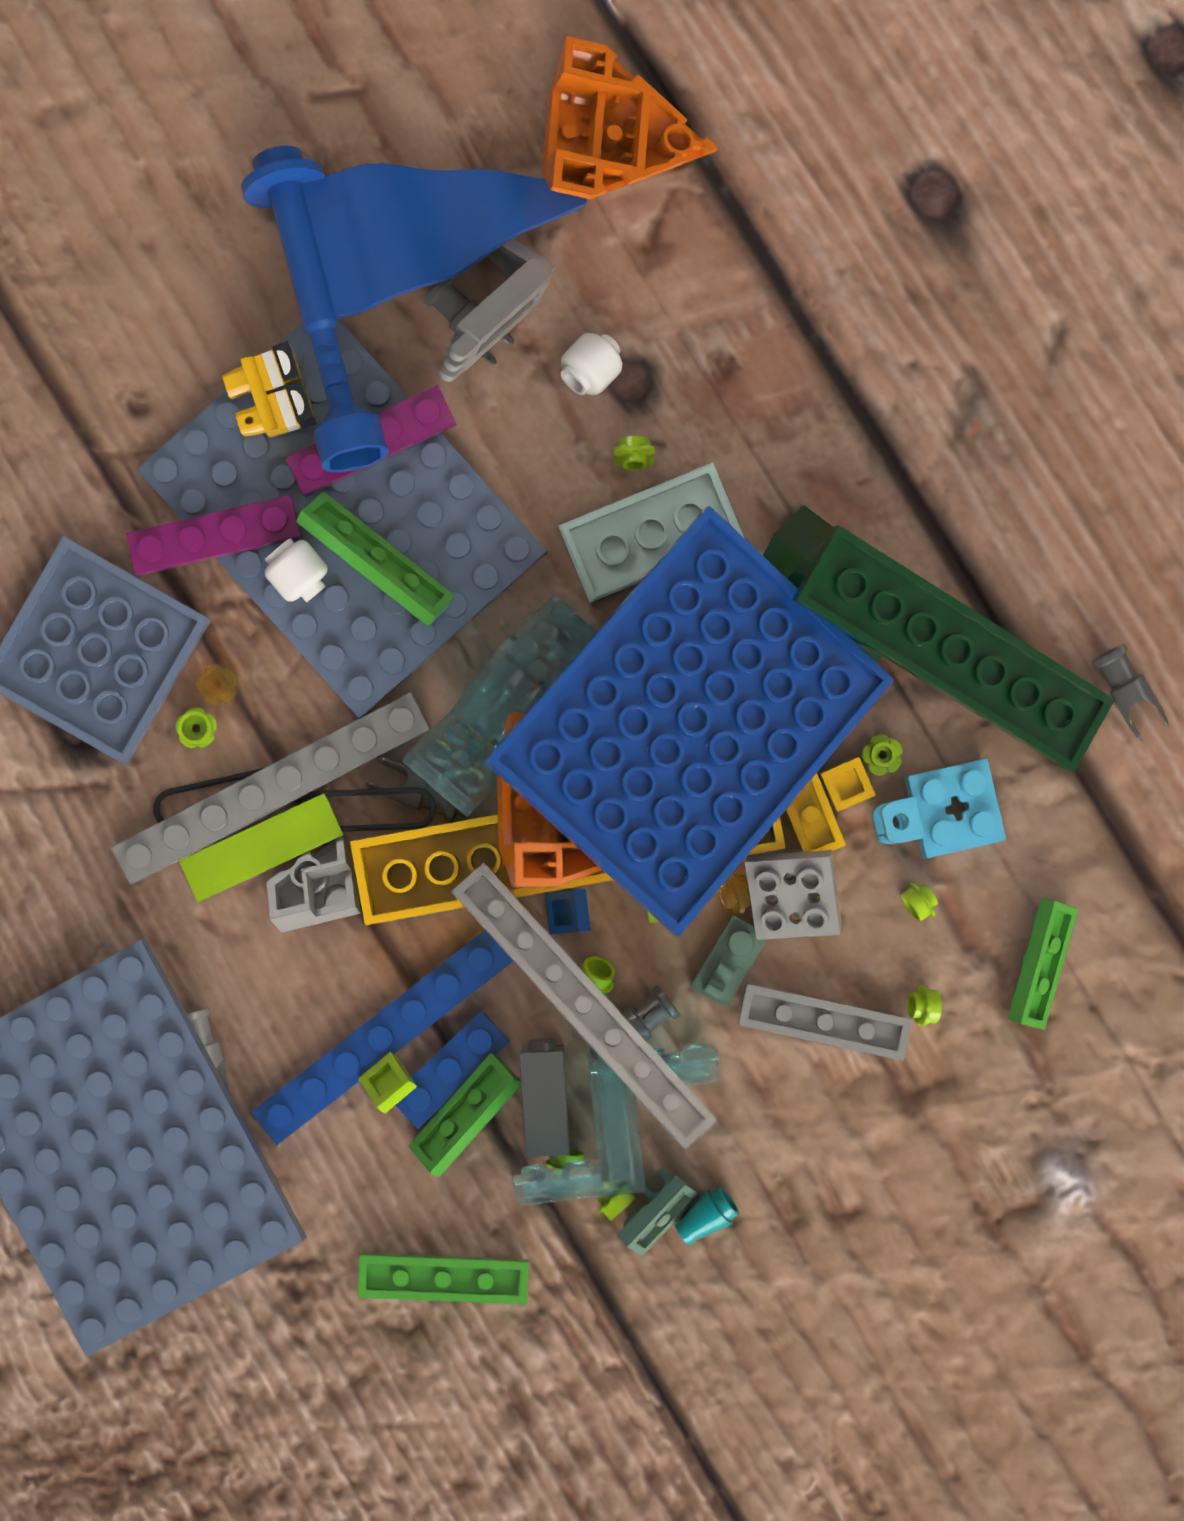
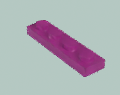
[285,385,457,498]
[126,495,302,576]

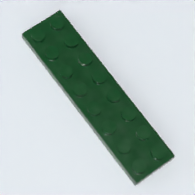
[792,526,1115,772]

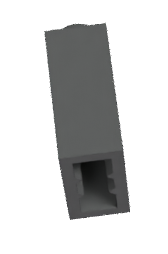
[520,1038,570,1158]

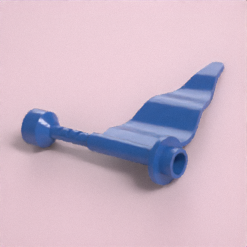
[241,146,587,472]

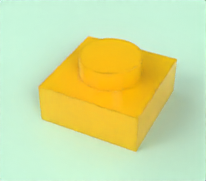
[819,757,876,812]

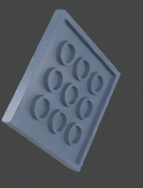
[0,536,211,765]

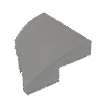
[266,832,361,933]

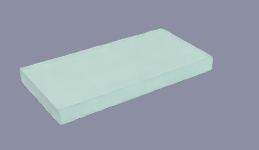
[558,463,744,604]

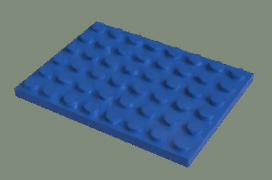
[483,506,894,936]

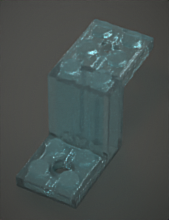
[402,595,598,817]
[512,1044,719,1206]

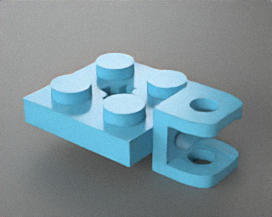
[871,758,1006,859]

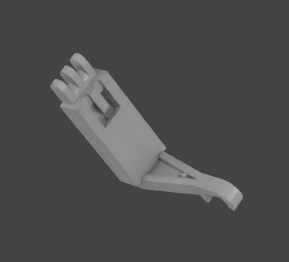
[439,238,555,382]

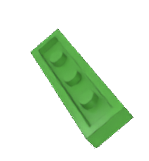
[296,491,455,627]
[357,1253,529,1305]

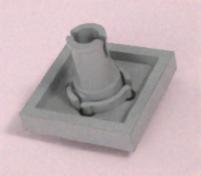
[745,850,842,940]

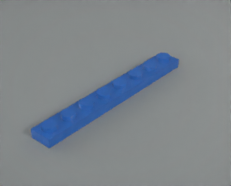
[251,930,513,1146]

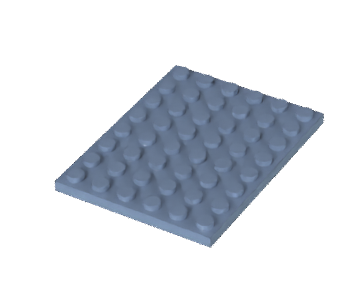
[137,319,547,719]
[0,938,307,1357]

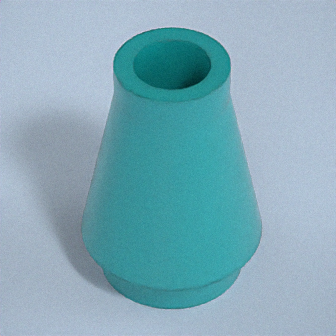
[675,1187,740,1245]

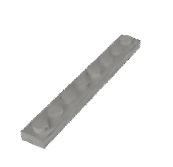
[111,692,430,885]
[452,863,717,1150]

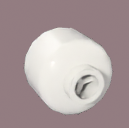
[561,333,622,395]
[265,538,328,603]

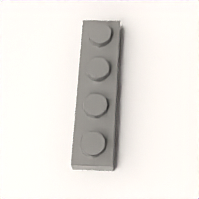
[737,983,913,1061]

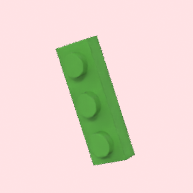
[1007,898,1079,1030]
[408,1052,522,1177]

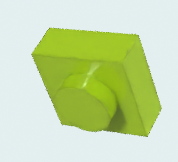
[358,1052,417,1114]

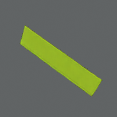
[179,793,343,903]

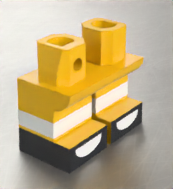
[222,341,318,438]

